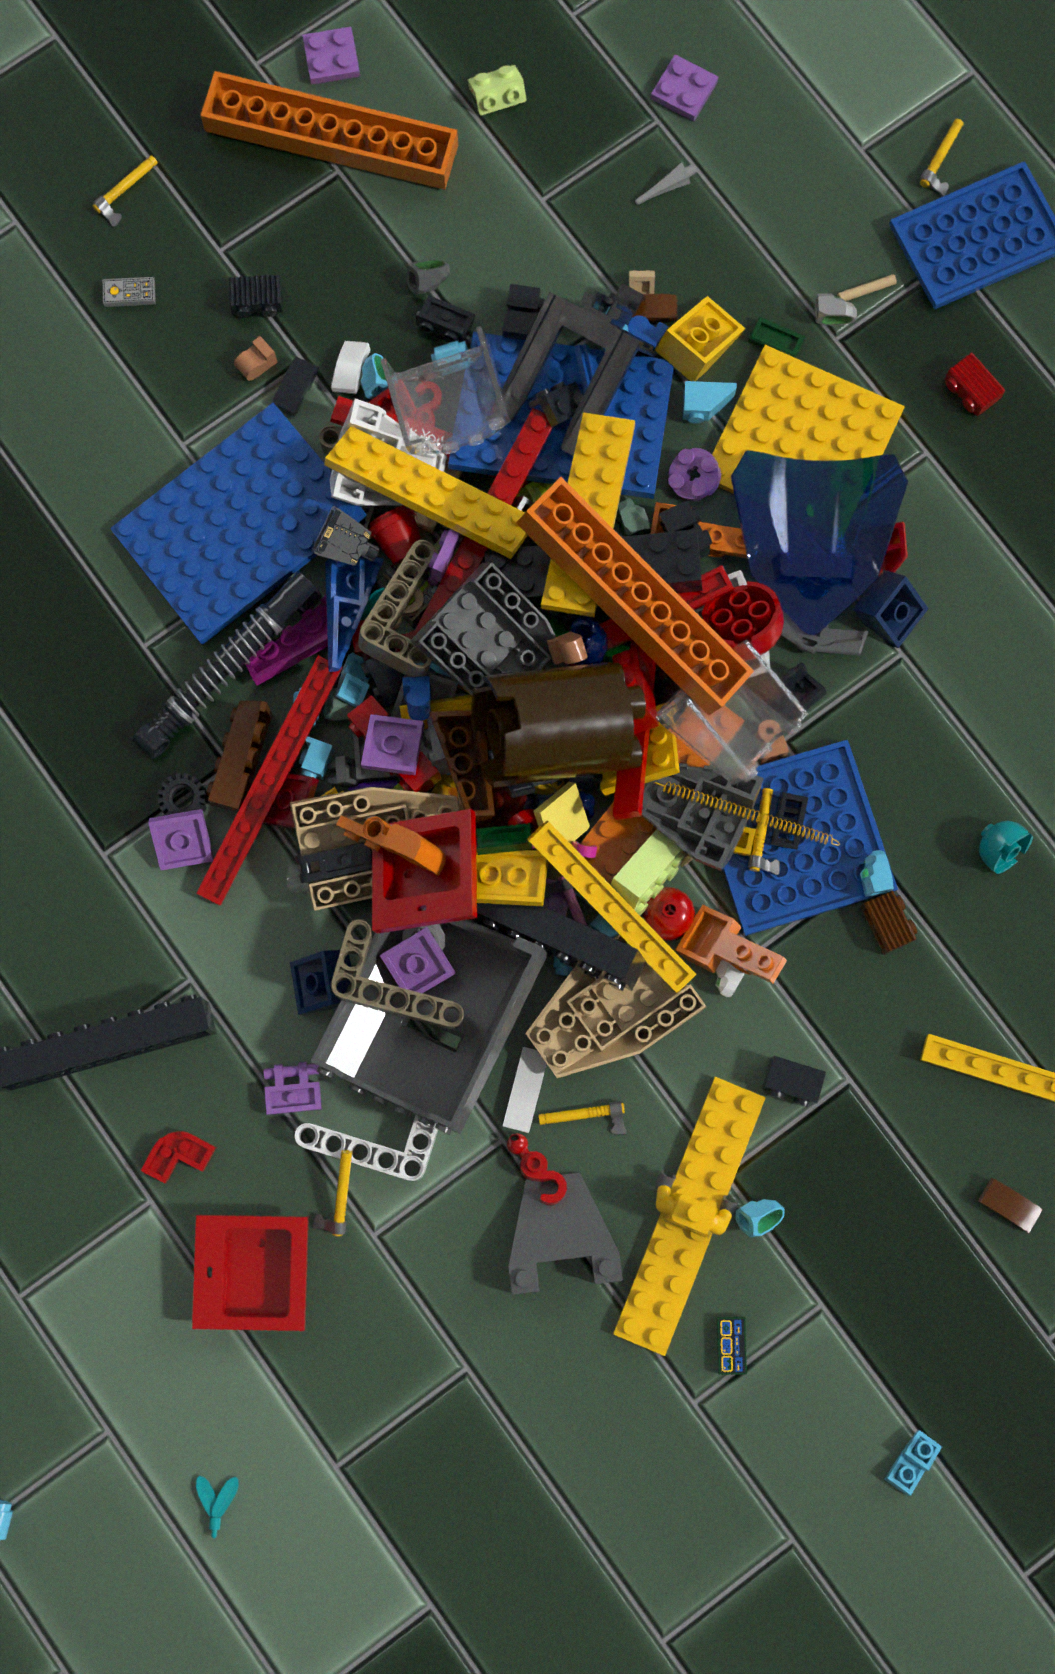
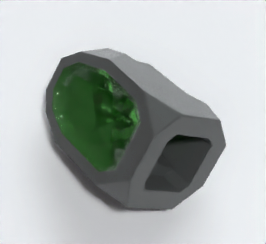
[406,259,450,295]

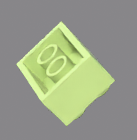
[611,829,685,916]

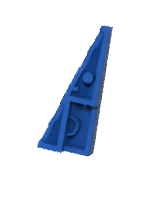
[325,556,383,672]

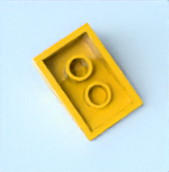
[655,296,745,381]

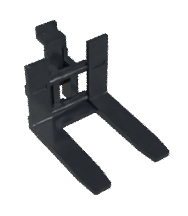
[495,284,657,456]

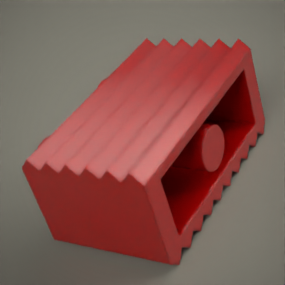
[945,353,1006,416]

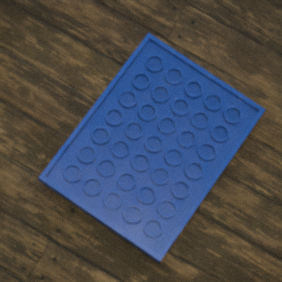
[448,332,674,499]
[110,402,367,645]

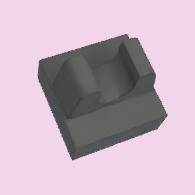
[327,756,358,787]

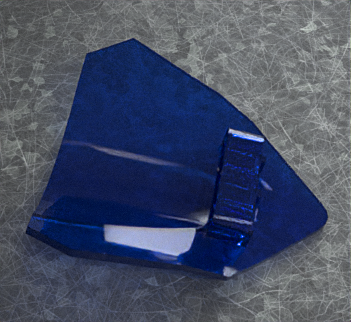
[731,450,909,635]

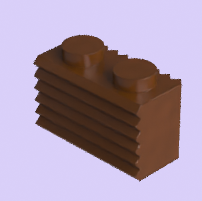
[861,891,917,955]

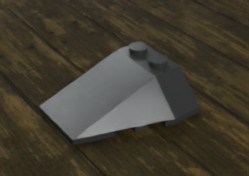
[642,763,764,871]

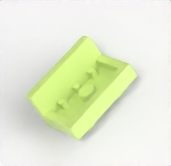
[468,65,527,115]

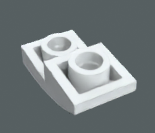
[331,341,371,394]

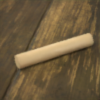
[837,274,896,301]

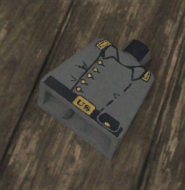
[311,506,379,566]

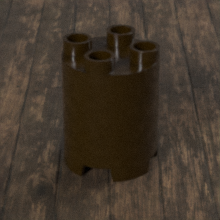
[471,662,646,787]

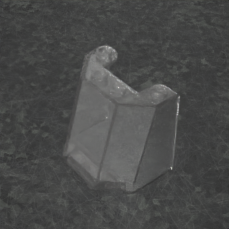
[380,326,511,455]
[656,640,808,785]

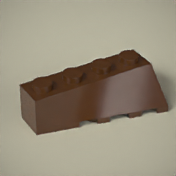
[206,700,273,813]
[429,710,495,823]

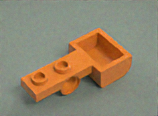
[650,502,756,559]
[336,815,446,875]
[676,905,787,984]

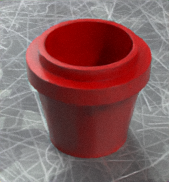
[368,505,421,565]

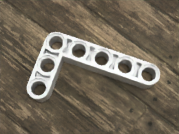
[295,1115,438,1181]

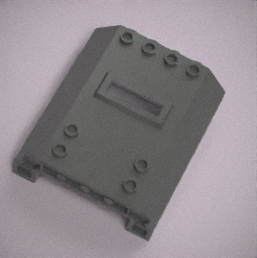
[310,909,548,1135]

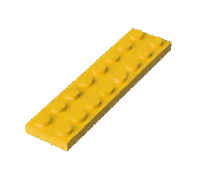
[541,413,635,617]
[324,426,527,559]

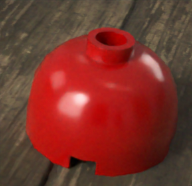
[641,887,695,941]

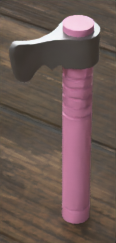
[544,876,588,927]

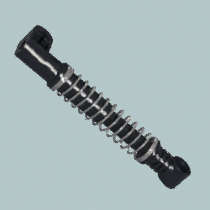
[132,571,322,759]

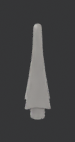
[635,162,697,205]

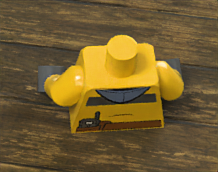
[655,1170,739,1239]

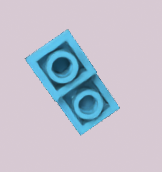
[884,1430,942,1496]

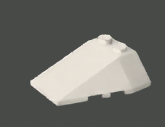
[330,399,447,505]

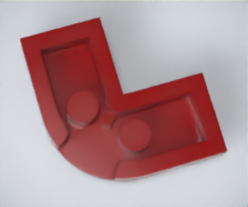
[140,1131,217,1184]

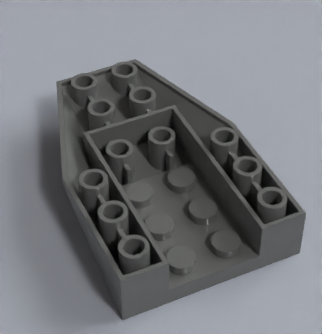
[411,562,570,696]

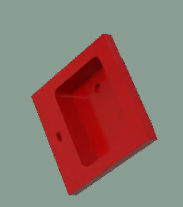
[372,809,477,934]
[192,1215,309,1331]

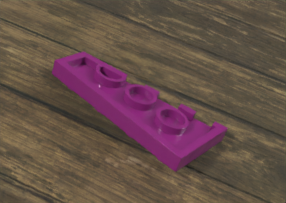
[245,595,328,685]

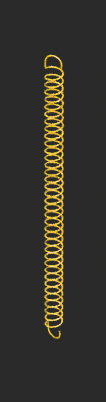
[654,782,840,846]

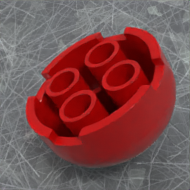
[702,581,784,660]

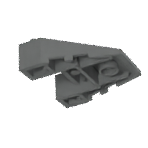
[509,1173,623,1295]

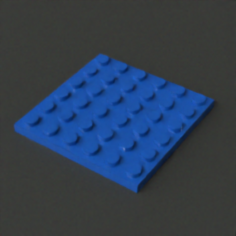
[723,740,898,937]

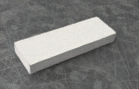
[503,1047,547,1133]

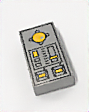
[103,277,155,307]

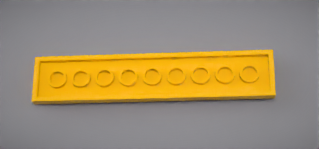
[613,1077,766,1356]

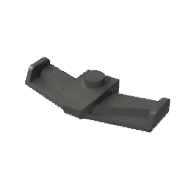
[781,606,869,656]

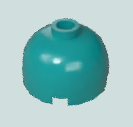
[979,821,1033,874]

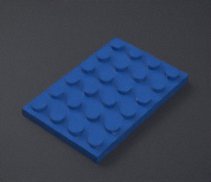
[889,161,1055,310]

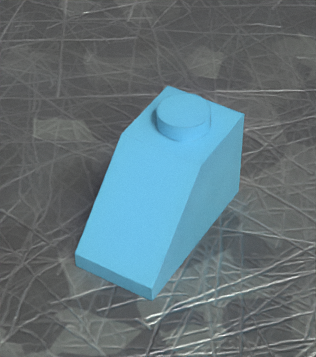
[682,381,737,423]

